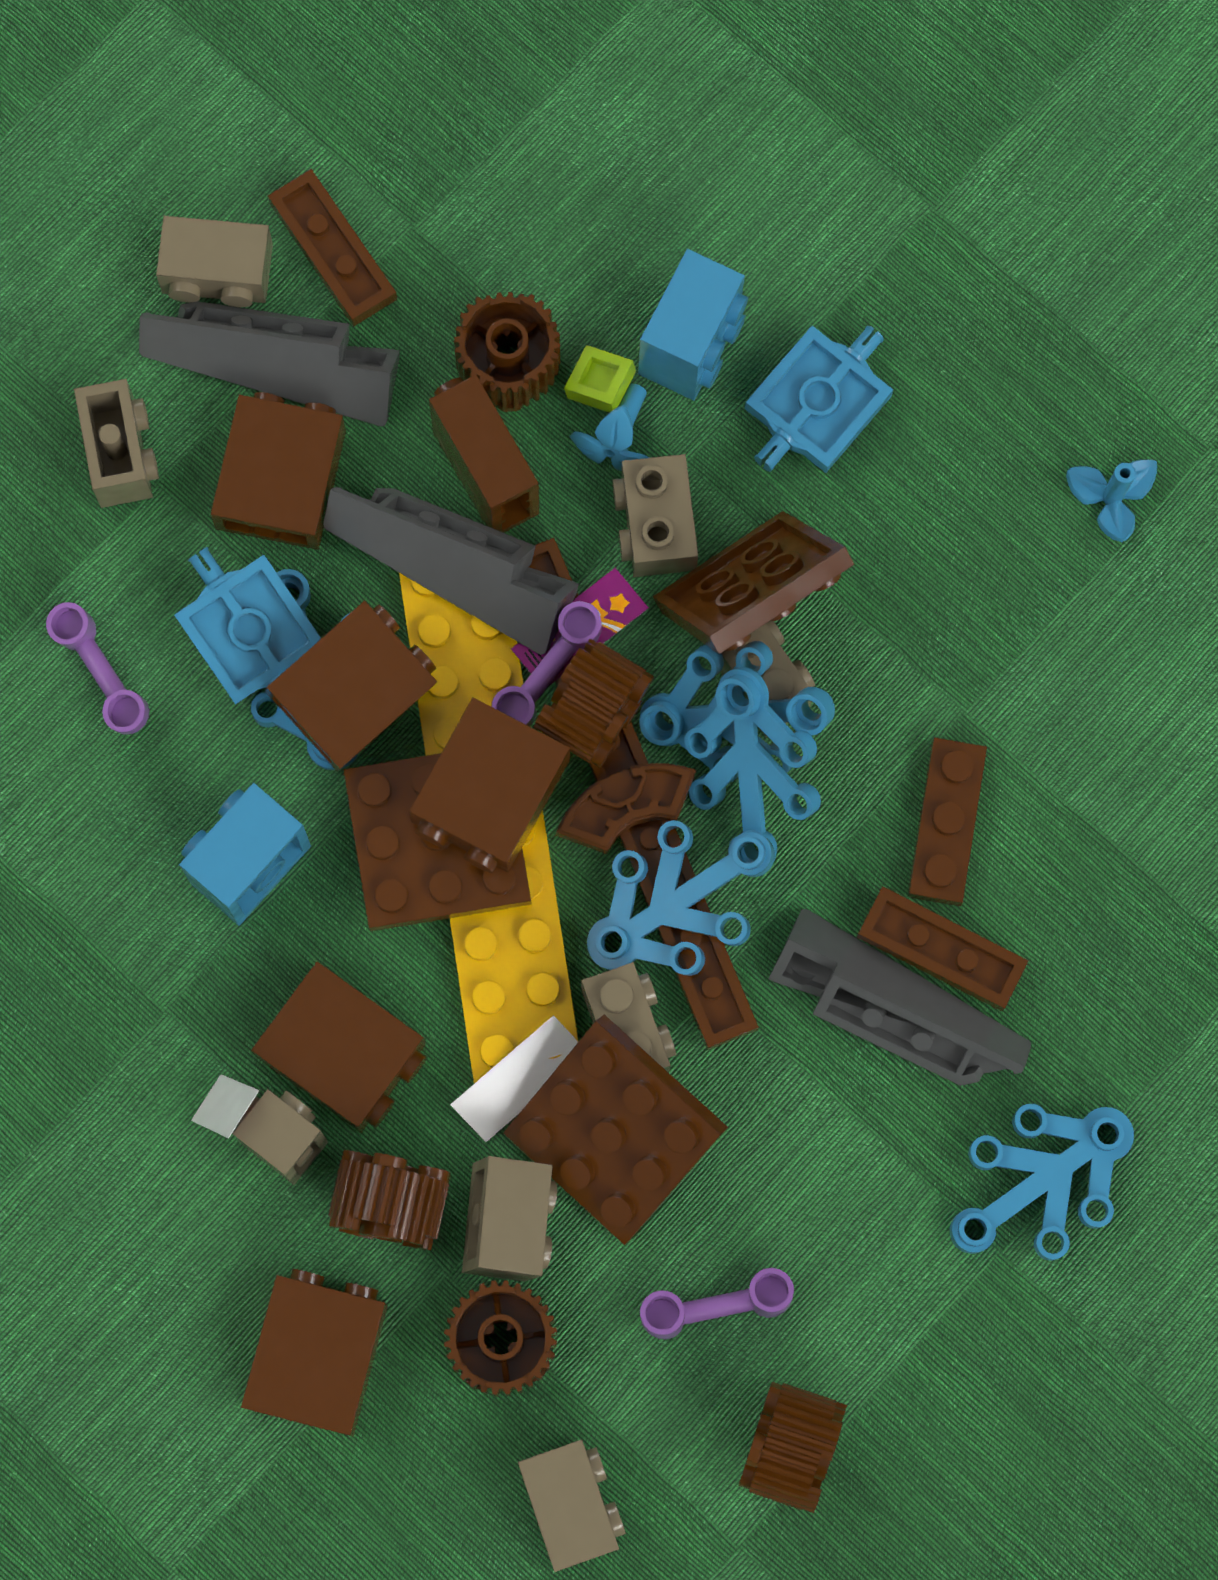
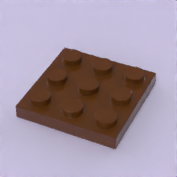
[653,511,854,654]
[344,753,532,932]
[503,1014,728,1245]

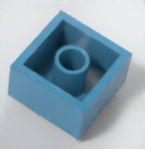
[638,249,749,401]
[179,783,311,926]

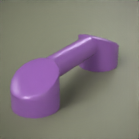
[491,601,602,727]
[46,602,150,735]
[640,1268,794,1340]

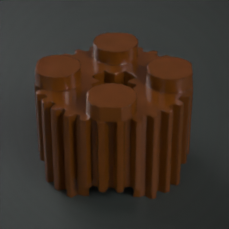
[454,292,560,412]
[534,639,654,768]
[328,1150,451,1250]
[444,1280,557,1397]
[738,1382,847,1513]

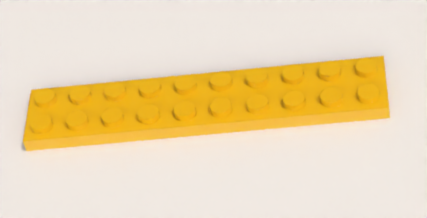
[399,573,578,1083]

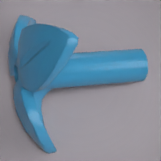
[570,384,650,471]
[1066,459,1157,542]

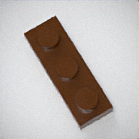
[268,169,397,327]
[907,737,987,906]
[857,886,1029,1011]

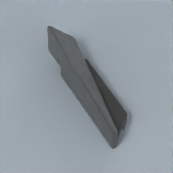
[139,301,400,426]
[323,487,579,655]
[769,909,1031,1086]

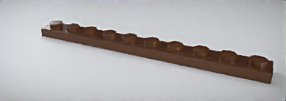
[529,538,759,1050]

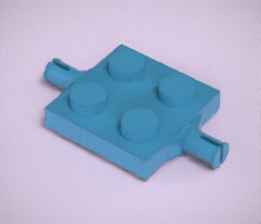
[745,325,893,473]
[174,547,321,705]

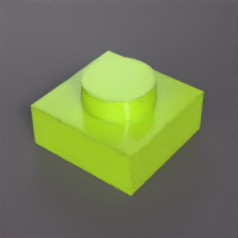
[564,345,636,413]

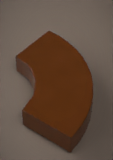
[556,763,696,854]

